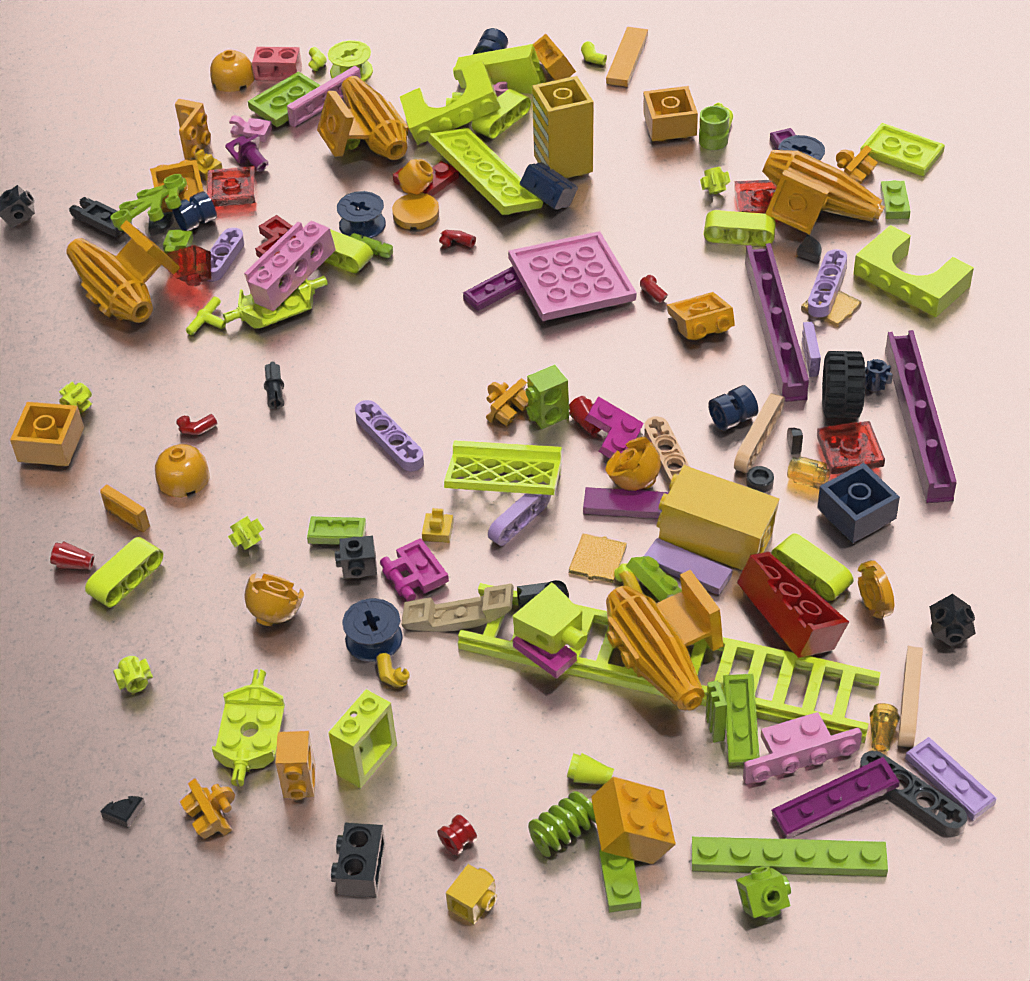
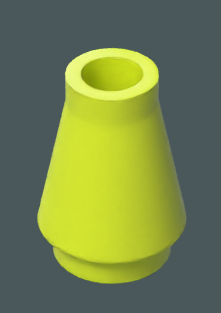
[567,753,614,785]

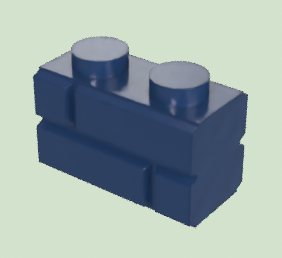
[520,162,578,210]

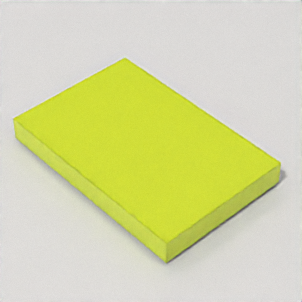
[860,123,945,177]

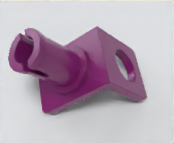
[225,134,269,172]

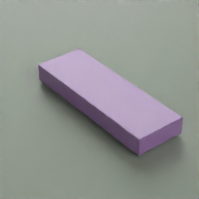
[644,538,732,595]
[905,737,997,821]

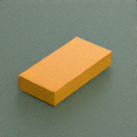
[100,484,150,532]

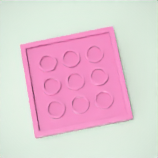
[508,231,637,321]

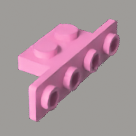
[743,712,862,784]

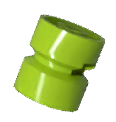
[699,106,730,150]

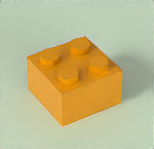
[643,86,698,141]
[10,402,84,466]
[591,776,676,864]

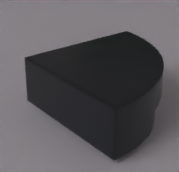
[148,212,174,236]
[796,235,822,263]
[787,427,803,454]
[100,796,145,828]

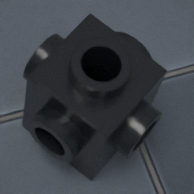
[0,185,35,228]
[335,535,377,579]
[929,593,976,647]

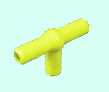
[186,296,226,335]

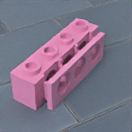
[244,220,336,311]

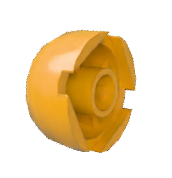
[210,49,254,92]
[605,437,661,491]
[155,444,210,498]
[244,573,304,626]

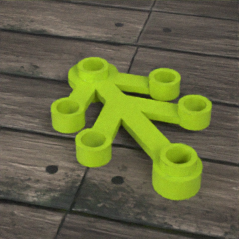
[110,174,187,231]

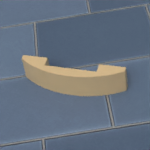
[401,583,514,632]

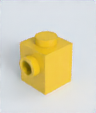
[446,864,497,925]

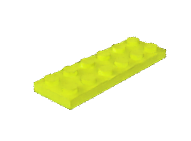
[428,128,543,215]

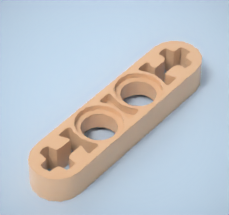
[733,393,785,473]
[644,416,690,486]
[898,646,923,748]

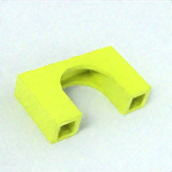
[399,60,501,145]
[853,225,974,317]

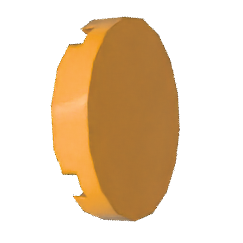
[392,193,439,229]
[857,560,895,619]

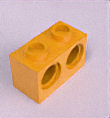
[533,33,577,80]
[275,731,316,800]

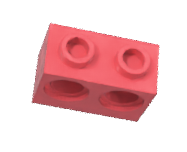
[252,46,302,81]

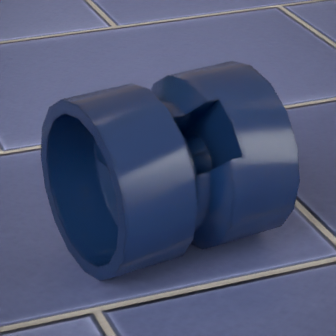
[473,28,509,54]
[172,191,217,231]
[708,385,759,431]

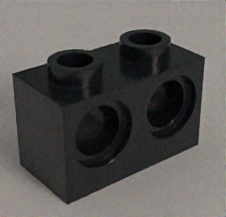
[331,823,386,898]

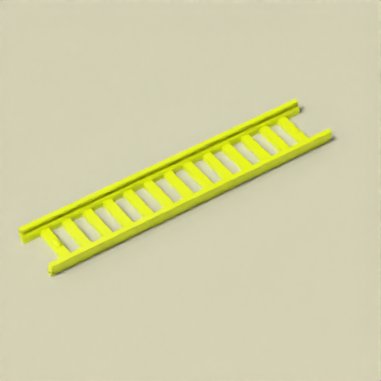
[458,583,881,743]

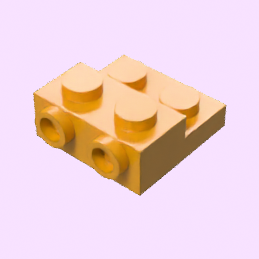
[150,160,203,213]
[667,292,735,340]

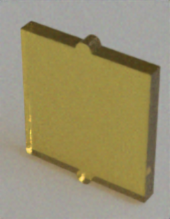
[801,289,862,327]
[568,533,627,583]

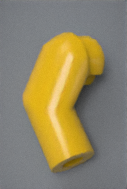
[376,653,410,688]

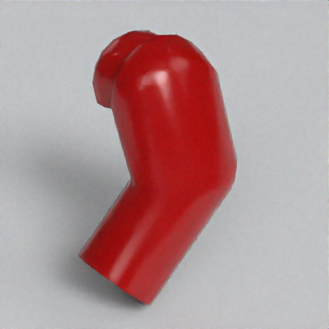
[439,229,476,248]
[640,274,668,304]
[176,414,218,435]

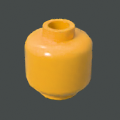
[398,159,433,195]

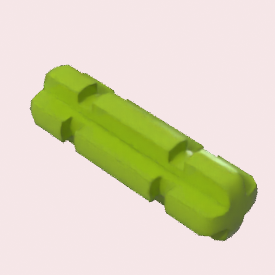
[350,233,394,259]

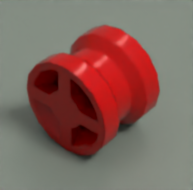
[437,814,477,855]

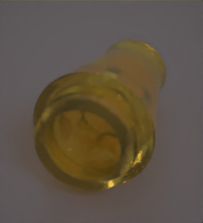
[869,703,900,752]

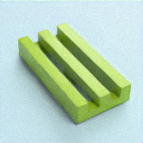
[705,680,727,743]

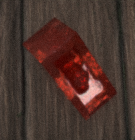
[162,245,211,286]

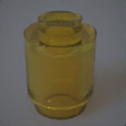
[787,456,830,489]

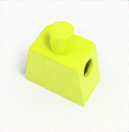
[513,583,587,654]

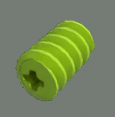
[528,791,596,857]

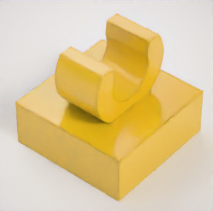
[195,149,223,181]
[422,508,454,543]

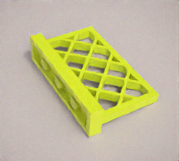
[444,440,562,495]

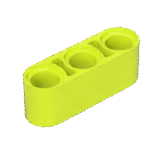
[471,89,531,139]
[703,210,776,247]
[310,229,373,274]
[771,533,854,601]
[85,537,164,608]

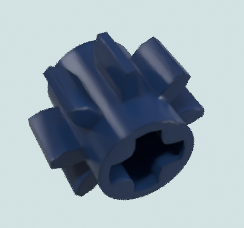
[865,359,893,392]

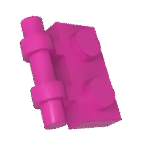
[379,538,449,602]

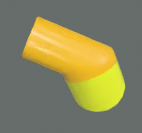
[614,563,643,594]

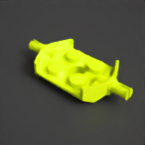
[223,275,328,328]
[212,669,285,787]

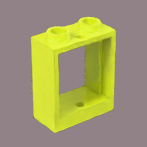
[328,689,397,789]

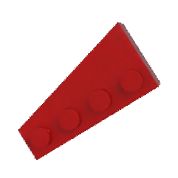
[737,552,849,658]

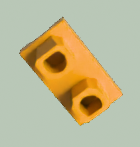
[835,145,878,184]
[486,378,528,426]
[179,778,235,839]

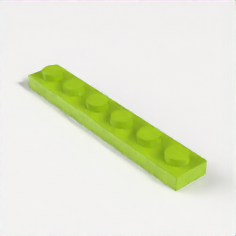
[692,836,888,876]

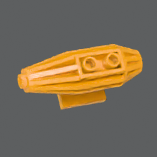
[317,76,409,160]
[762,150,885,235]
[66,220,180,323]
[606,570,723,710]

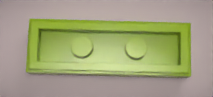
[723,673,760,766]

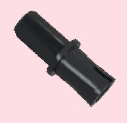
[264,361,284,409]

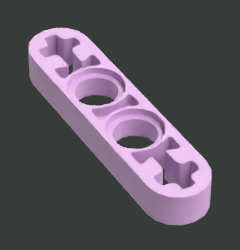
[808,249,847,317]
[355,400,424,471]

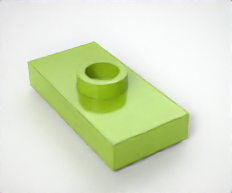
[307,516,367,544]

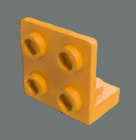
[175,99,211,161]

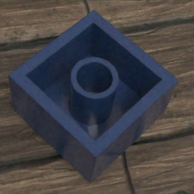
[817,462,900,543]

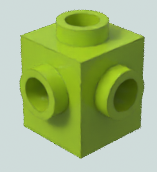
[736,866,791,918]

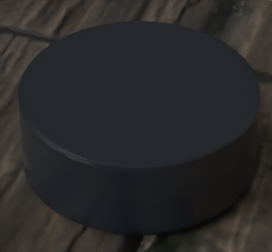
[746,466,774,493]

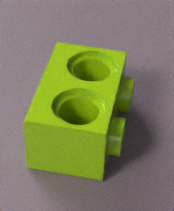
[525,364,569,429]

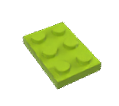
[247,71,321,127]

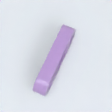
[200,228,245,282]
[488,493,551,546]

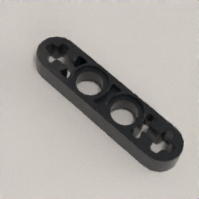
[859,750,967,837]

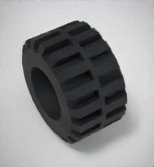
[822,351,865,418]

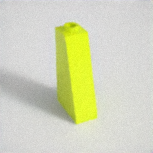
[453,44,546,94]

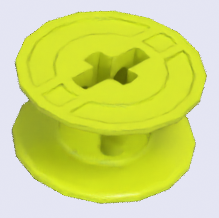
[327,40,373,81]

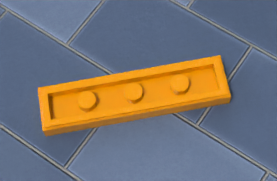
[606,26,648,87]

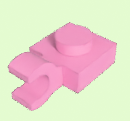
[229,115,272,142]

